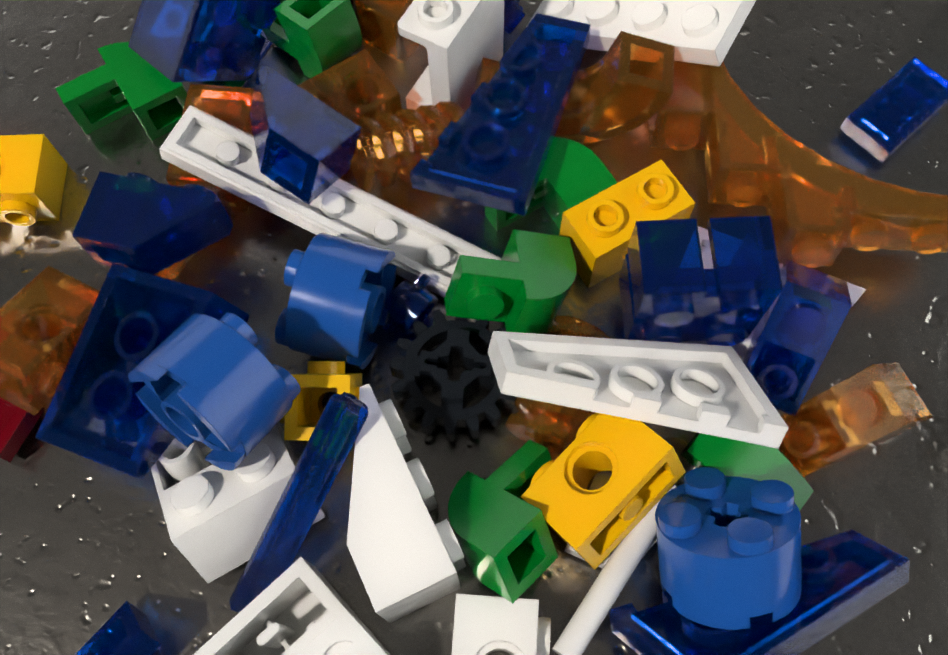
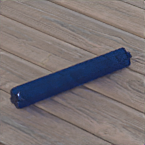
[229,392,369,613]

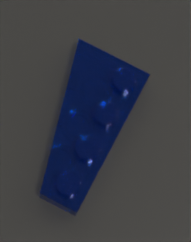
[410,13,591,216]
[609,530,910,655]

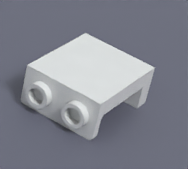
[397,0,504,132]

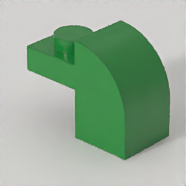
[259,0,362,80]
[55,42,194,141]
[485,137,618,231]
[444,229,577,334]
[448,440,559,604]

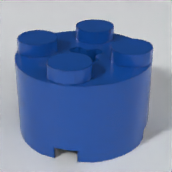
[275,233,397,369]
[128,312,301,471]
[655,467,802,630]

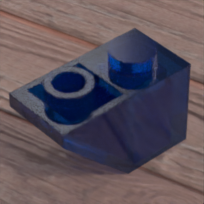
[250,64,361,205]
[72,171,233,275]
[743,259,852,416]

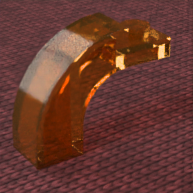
[471,31,675,144]

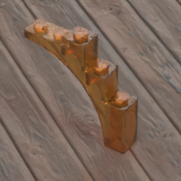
[646,57,948,268]

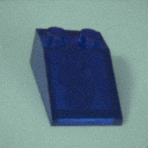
[35,263,250,479]

